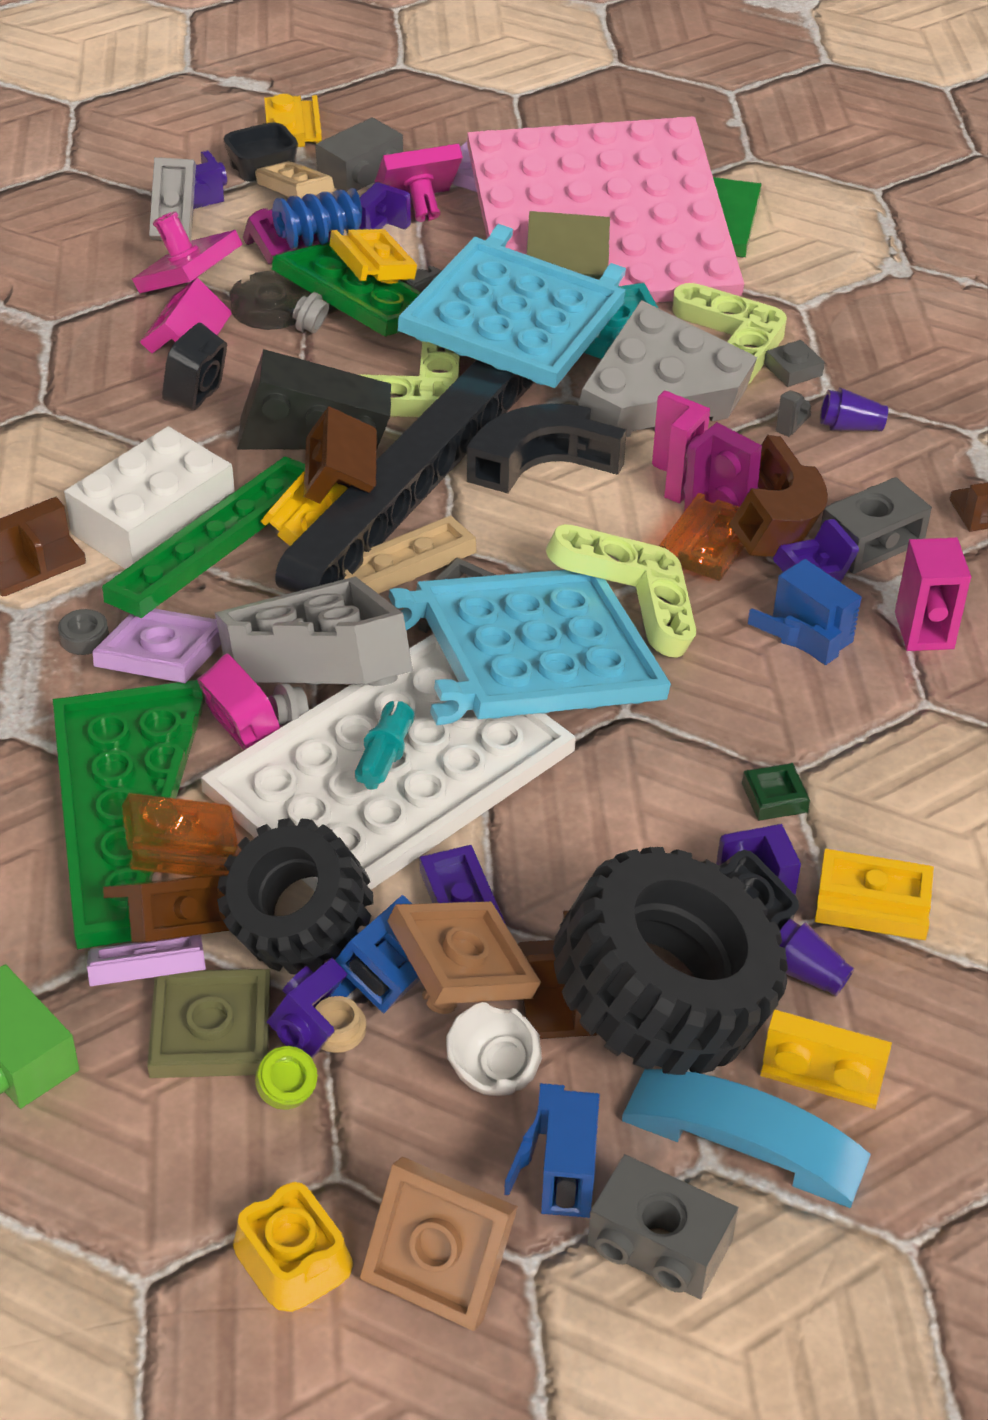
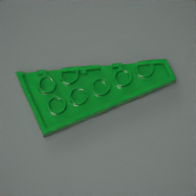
[52,680,206,949]

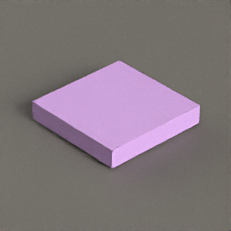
[92,609,221,683]

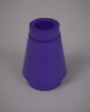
[820,387,888,431]
[779,919,855,997]

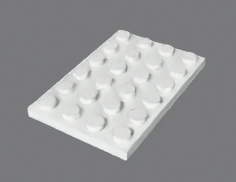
[201,634,575,891]

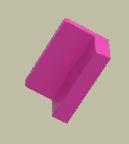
[140,277,231,354]
[652,391,710,504]

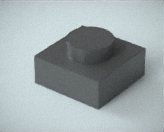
[764,340,825,387]

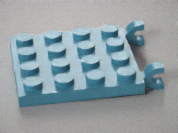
[398,224,626,388]
[389,570,671,725]

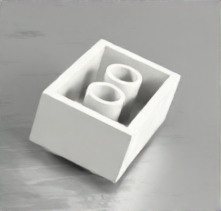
[64,426,235,569]

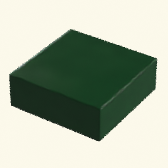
[742,763,810,821]

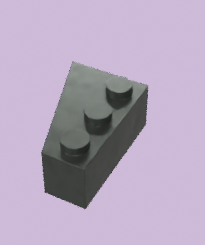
[237,349,391,450]

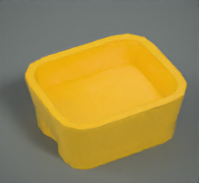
[233,1182,353,1312]

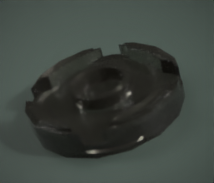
[230,270,311,330]

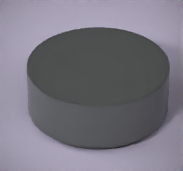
[58,609,109,655]

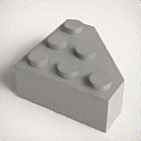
[578,300,757,437]
[215,576,413,686]

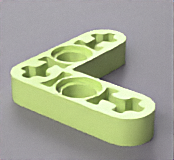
[672,283,787,384]
[357,342,460,417]
[546,524,696,658]

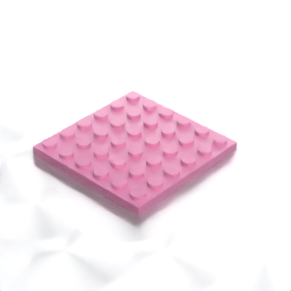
[467,117,744,303]

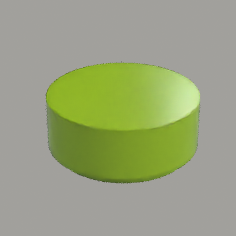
[255,1046,318,1110]

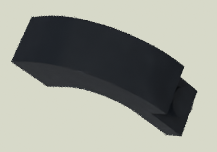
[467,404,627,494]

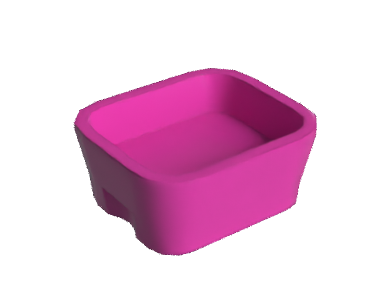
[197,653,280,750]

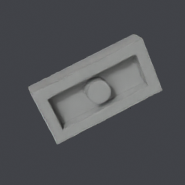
[149,157,196,241]

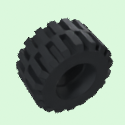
[217,818,373,974]

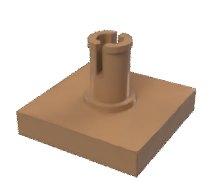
[387,902,541,1014]
[359,1156,518,1331]

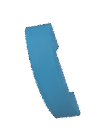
[622,1069,871,1209]

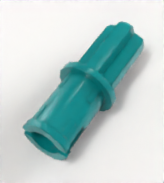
[355,701,415,790]

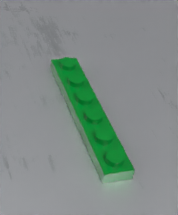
[102,456,305,618]

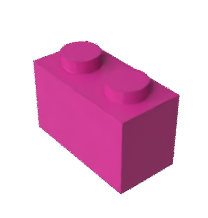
[895,537,971,651]

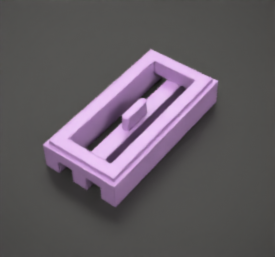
[87,935,206,986]

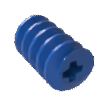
[272,188,362,249]

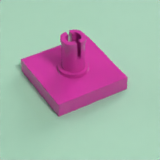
[374,143,463,222]
[132,211,243,293]

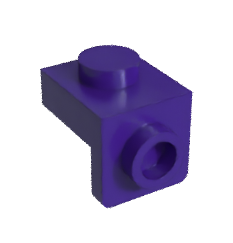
[193,150,227,209]
[359,182,411,229]
[773,519,859,582]
[267,958,348,1058]

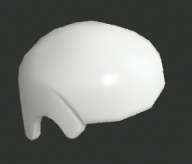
[446,1002,542,1096]

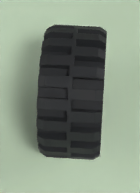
[553,847,788,1075]

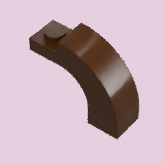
[729,435,828,557]

